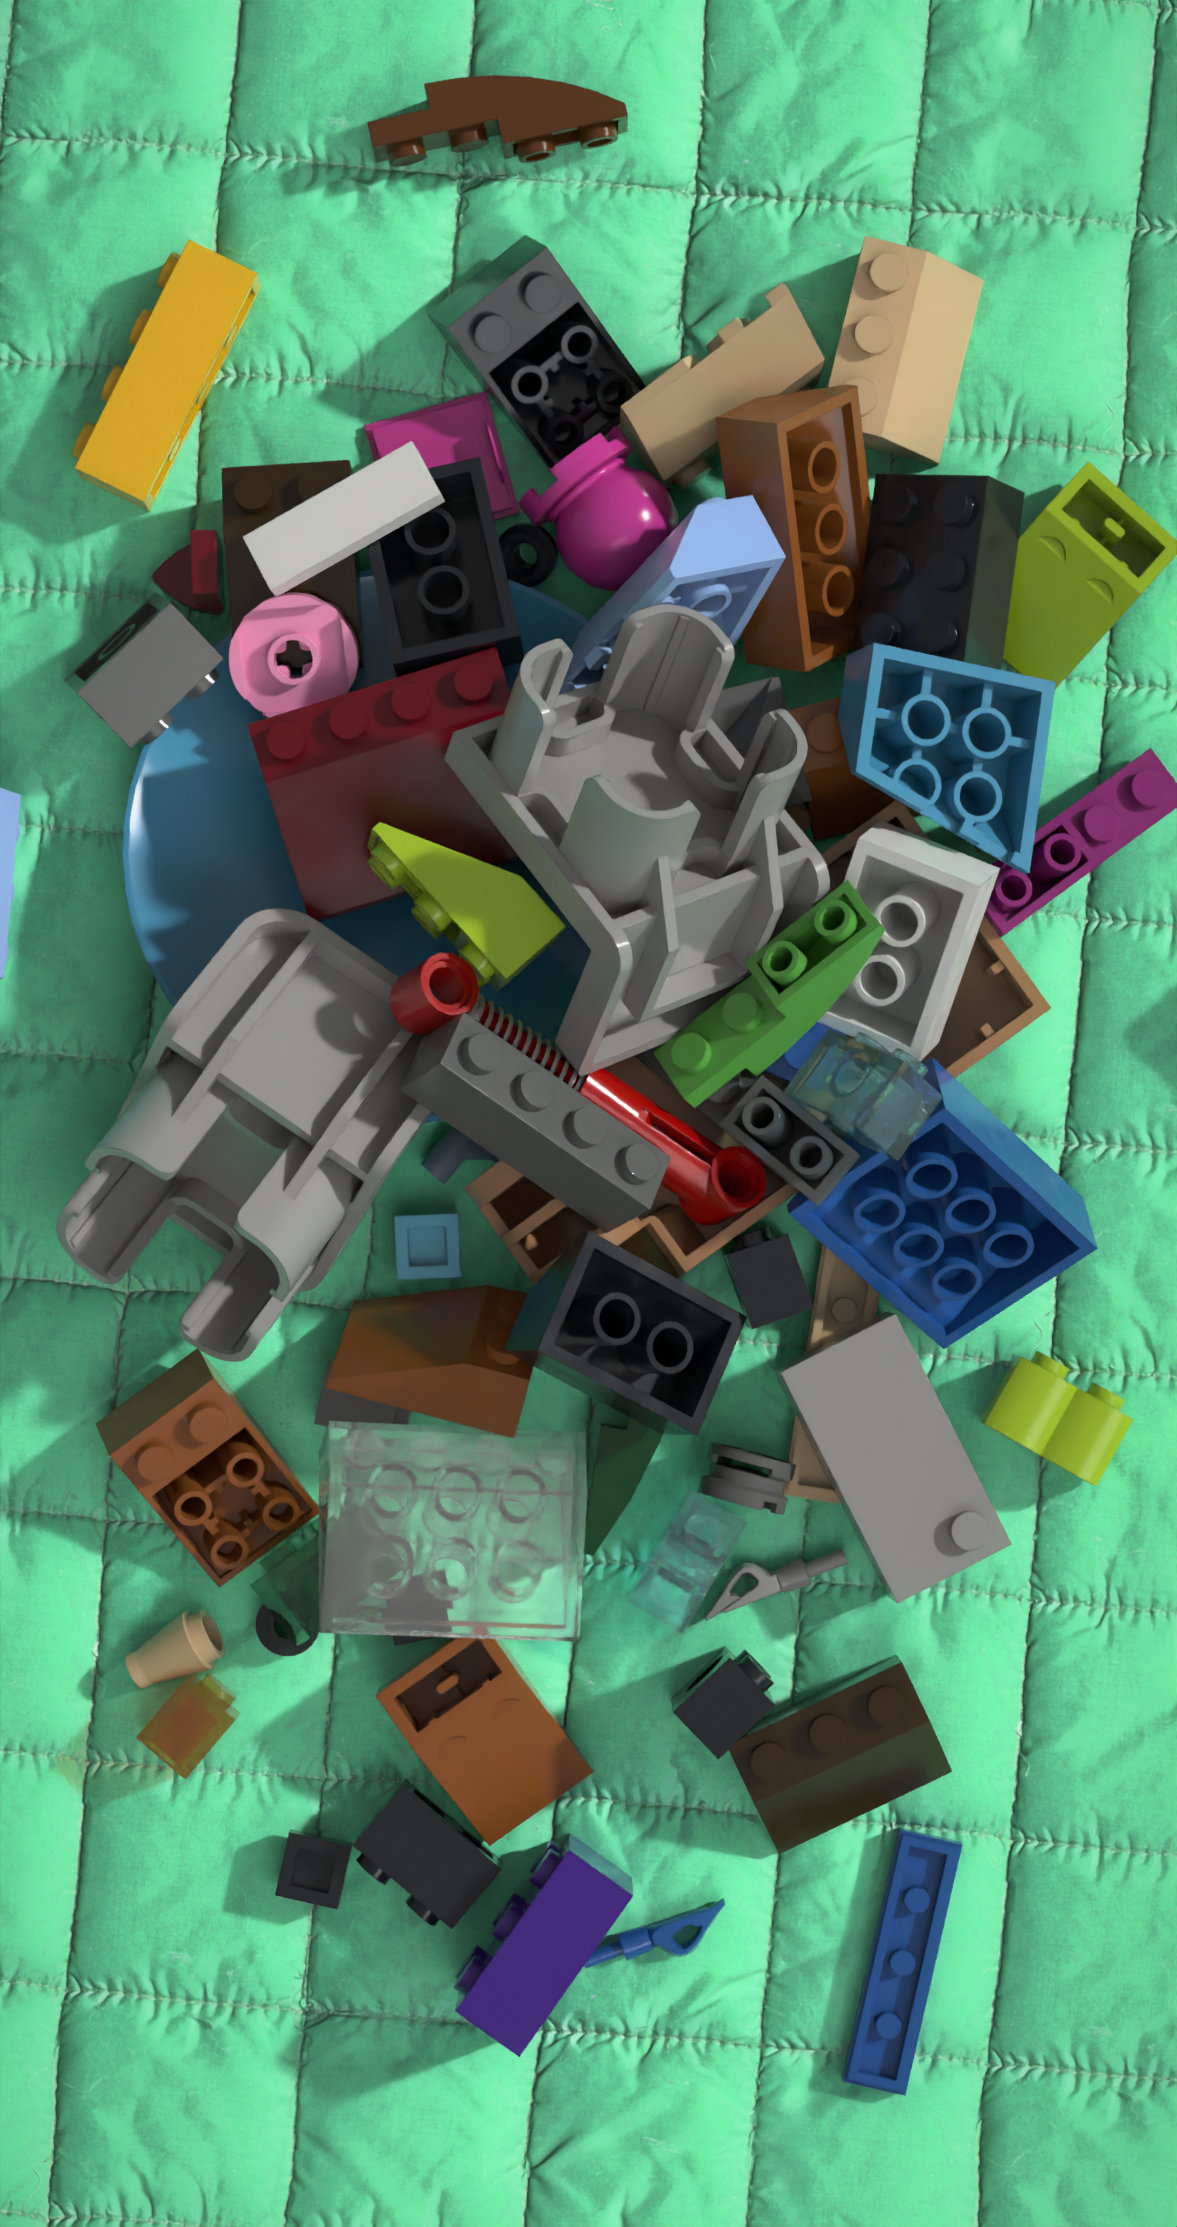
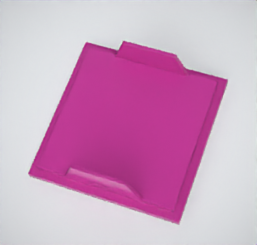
[364,391,520,521]

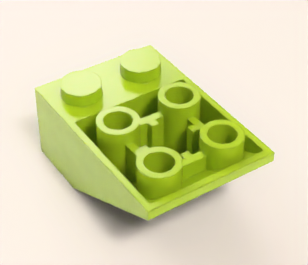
[1003,461,1177,689]
[367,822,566,993]

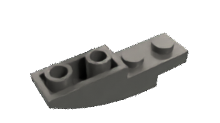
[634,1043,861,1206]

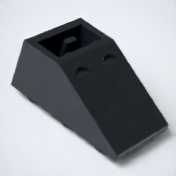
[427,235,646,474]

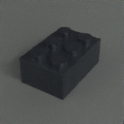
[367,457,524,677]
[852,474,1025,670]

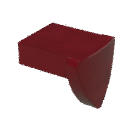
[153,529,224,615]

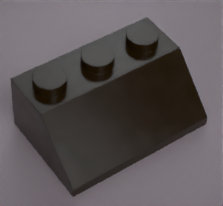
[729,1655,952,1854]

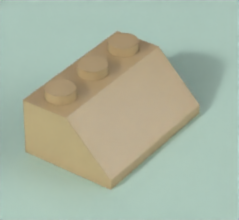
[827,236,984,465]

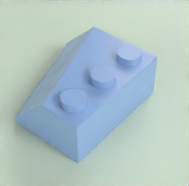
[559,495,786,695]

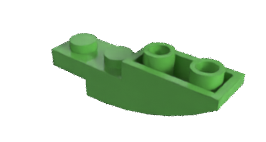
[653,880,885,1108]

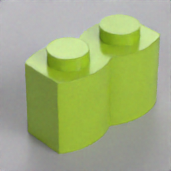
[979,1351,1134,1486]

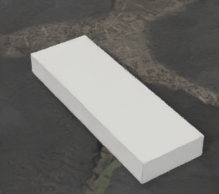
[243,441,445,596]

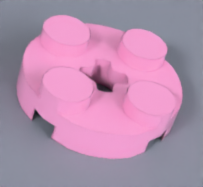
[229,592,360,718]

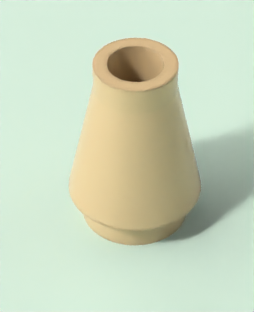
[125,1610,225,1689]

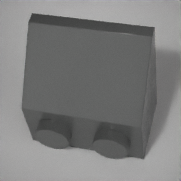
[64,592,224,748]

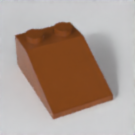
[326,1285,534,1438]

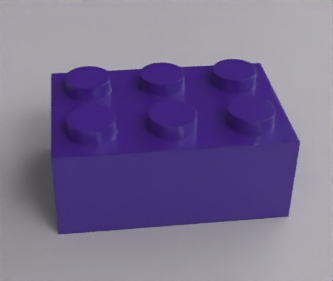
[453,1833,633,2057]

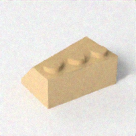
[620,282,825,490]

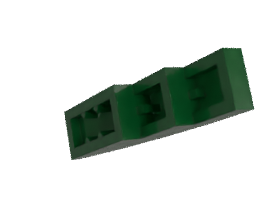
[581,1417,663,1556]

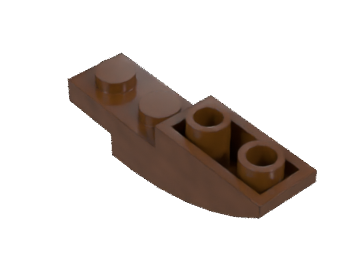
[367,75,628,167]

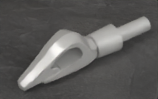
[704,1549,848,1621]

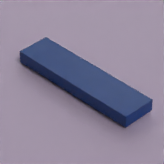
[842,1827,962,2096]

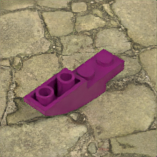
[984,748,1177,937]

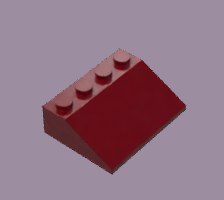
[247,647,521,922]

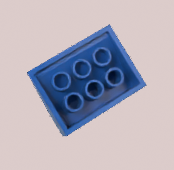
[787,1057,1098,1349]

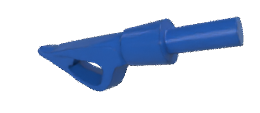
[584,1898,726,1969]

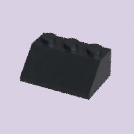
[504,1230,747,1435]

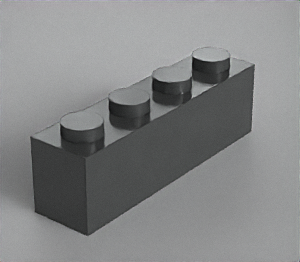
[399,1012,671,1233]

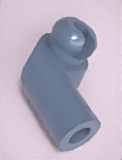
[421,1126,498,1184]

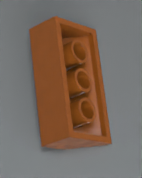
[716,385,871,673]

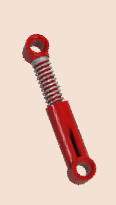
[389,953,766,1226]

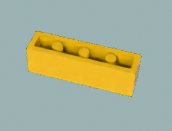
[72,239,262,512]

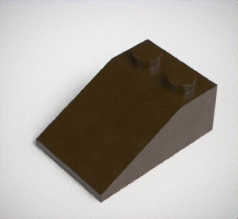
[222,460,364,672]

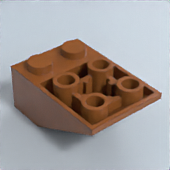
[96,1349,322,1588]
[375,1615,594,1846]

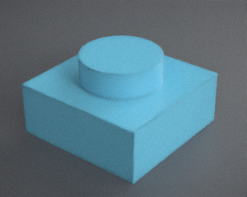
[394,1213,462,1280]

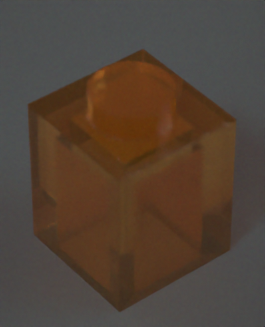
[136,1674,240,1779]

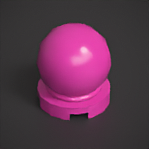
[518,425,679,591]

